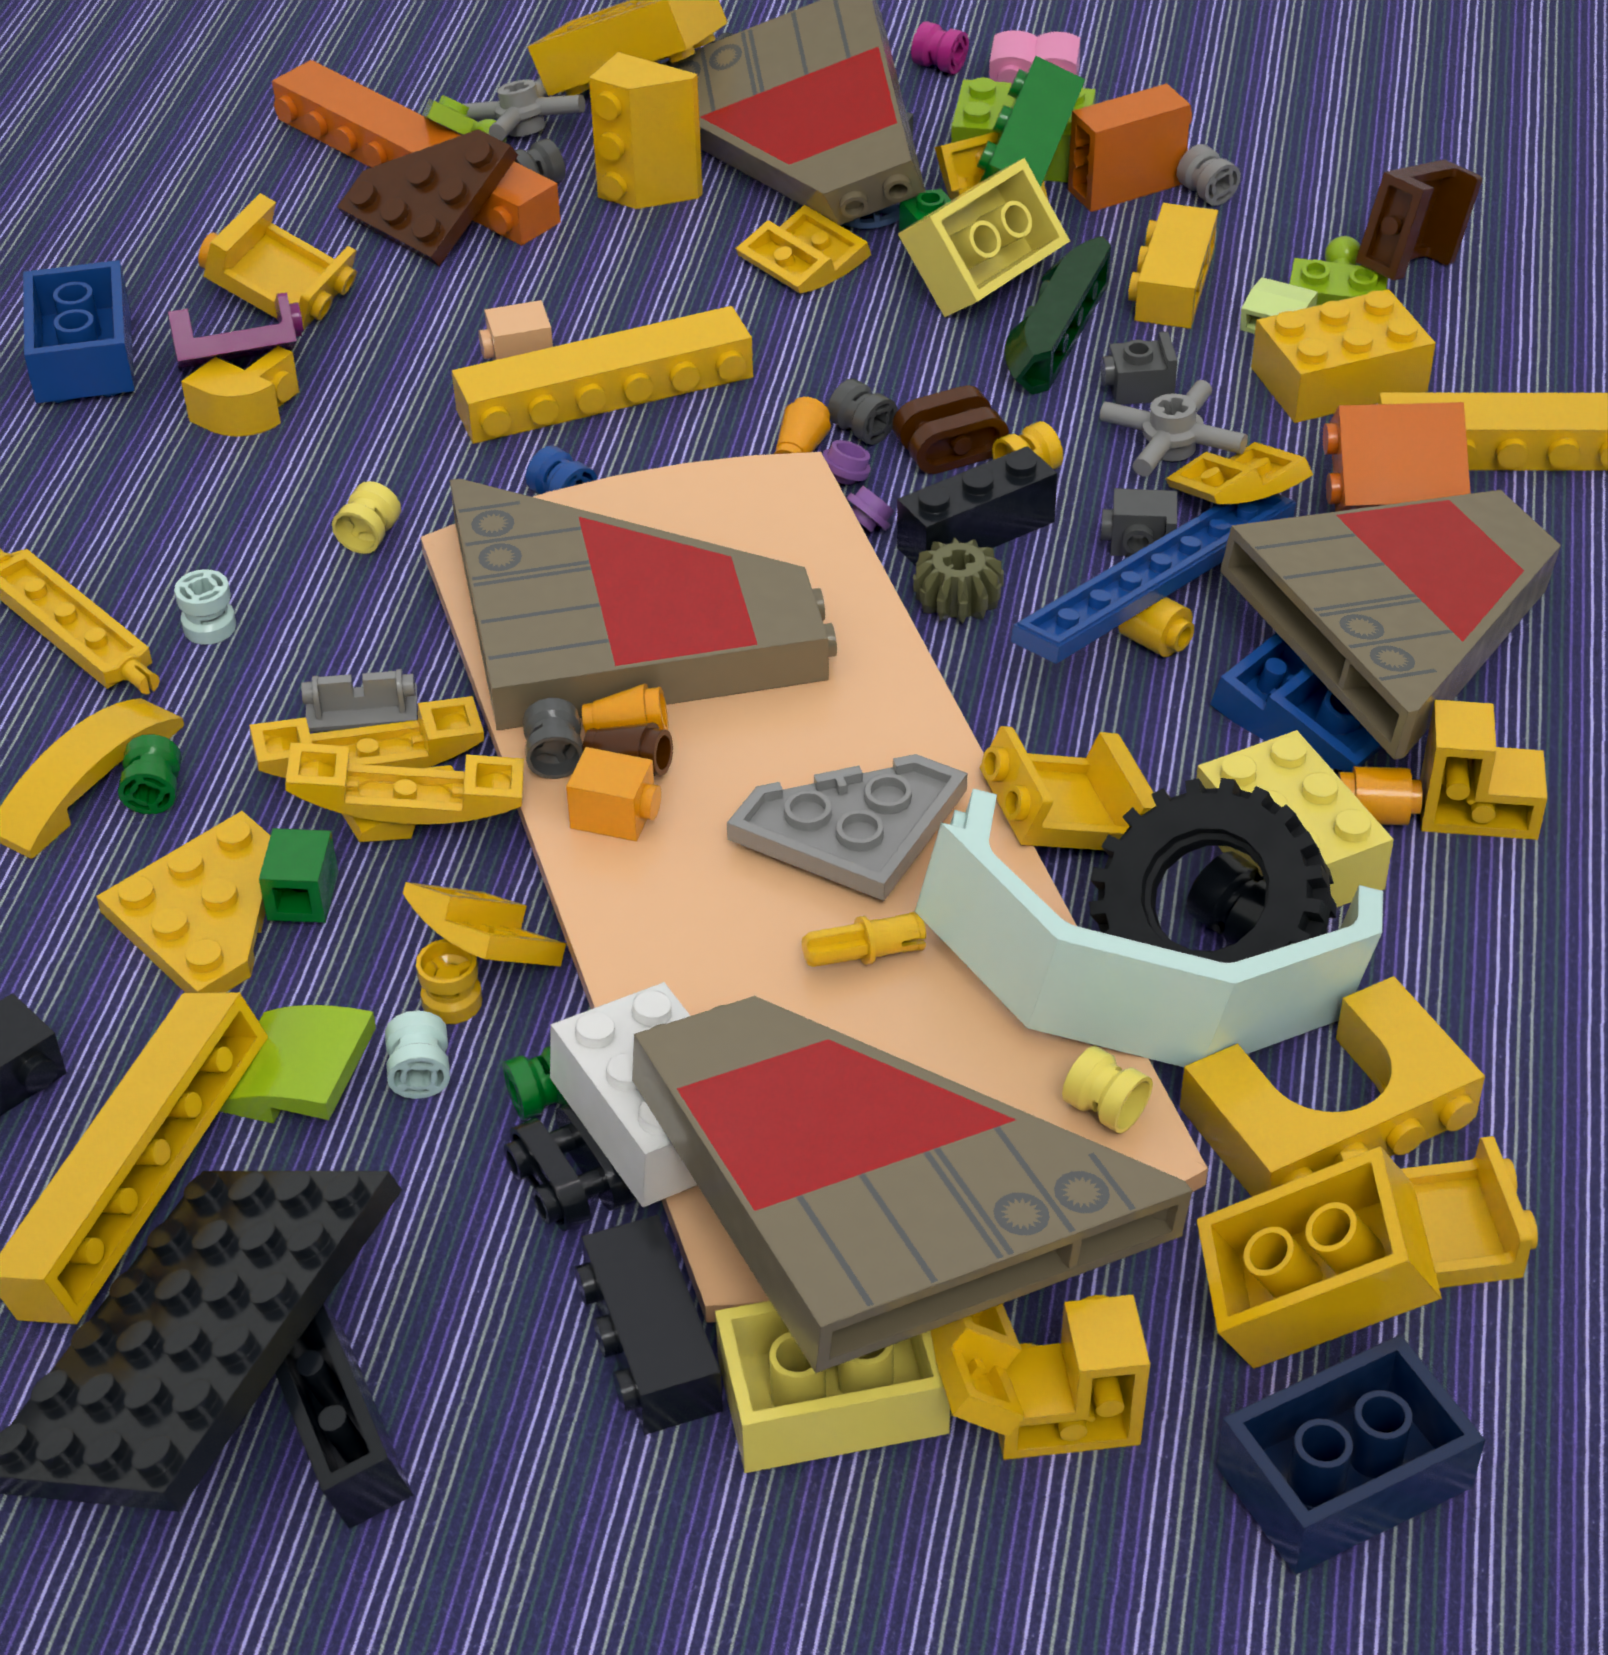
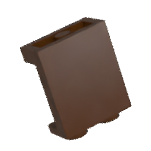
[1355,159,1482,281]

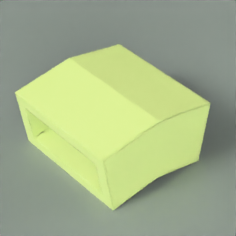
[1240,277,1318,334]

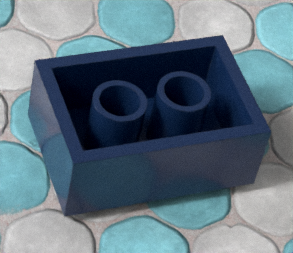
[1216,1334,1485,1575]

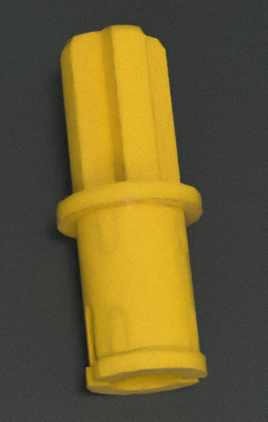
[802,912,927,967]

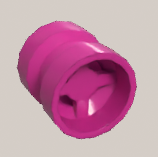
[911,21,969,74]

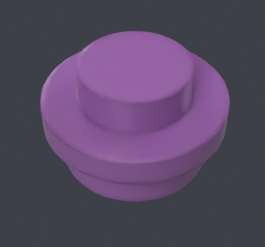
[822,440,871,485]
[846,486,895,532]

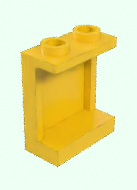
[203,193,357,329]
[979,726,1156,850]
[1338,1136,1538,1288]

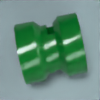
[118,734,182,814]
[502,1046,568,1121]

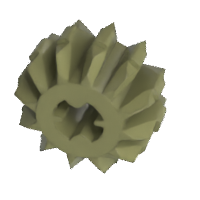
[913,537,1004,624]

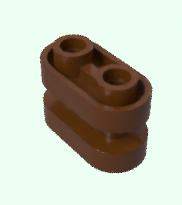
[892,385,1009,474]

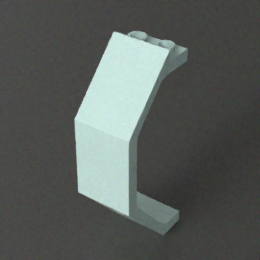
[915,788,1383,1067]

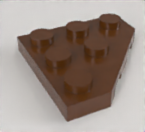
[337,129,519,266]

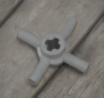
[463,77,585,141]
[1100,380,1248,477]

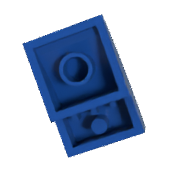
[1210,633,1383,772]

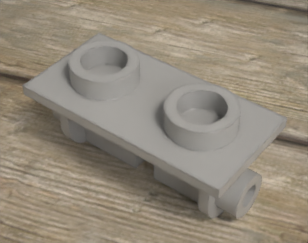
[301,669,417,732]

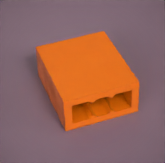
[1068,83,1192,212]
[1323,402,1471,512]

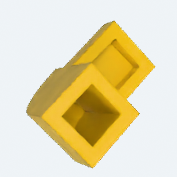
[181,346,299,436]

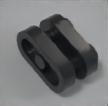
[504,1103,636,1231]

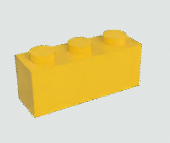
[1128,203,1218,329]

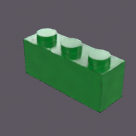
[976,56,1086,187]

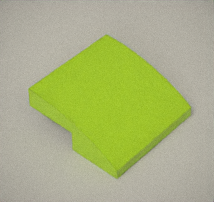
[219,1005,376,1124]

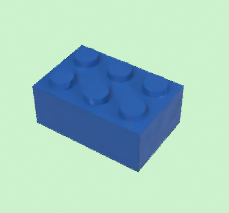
[23,260,135,403]

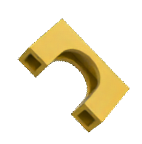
[1179,976,1485,1197]

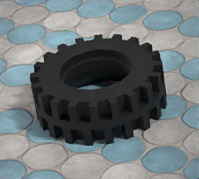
[1089,778,1337,963]

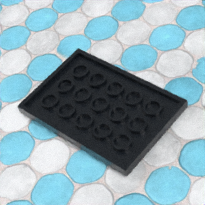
[0,1171,402,1512]

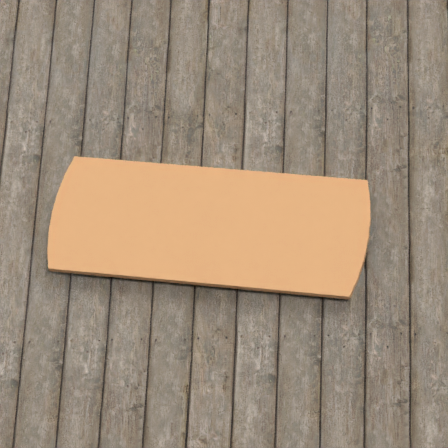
[421,452,1208,1322]

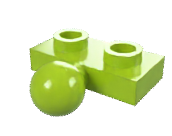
[422,95,507,143]
[1289,236,1388,306]

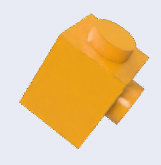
[566,747,662,842]

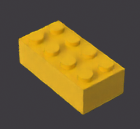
[527,0,728,96]

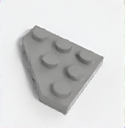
[727,754,968,901]

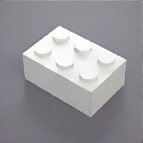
[550,982,697,1207]

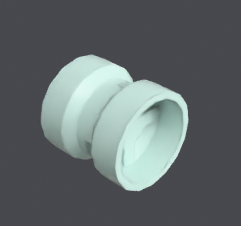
[174,569,236,645]
[385,1010,450,1099]

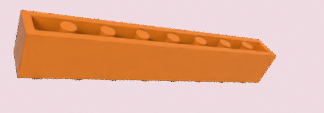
[272,60,561,246]

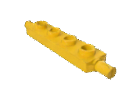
[0,548,160,694]

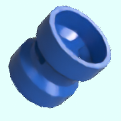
[525,445,597,495]

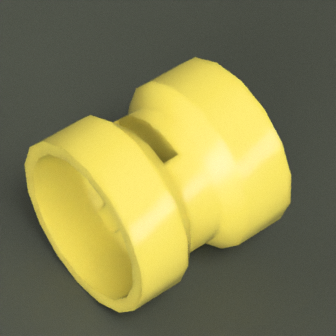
[332,481,401,554]
[1062,1045,1153,1134]

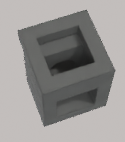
[1100,331,1178,405]
[1101,488,1177,556]

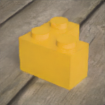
[1420,699,1547,840]
[998,1294,1150,1460]

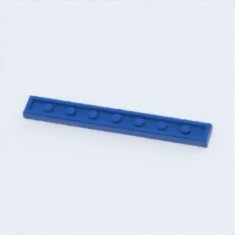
[1011,494,1296,664]

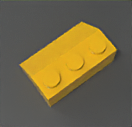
[589,52,703,209]

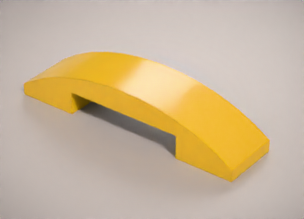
[249,696,484,778]
[0,698,184,859]
[285,742,524,824]

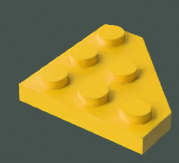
[96,811,271,993]

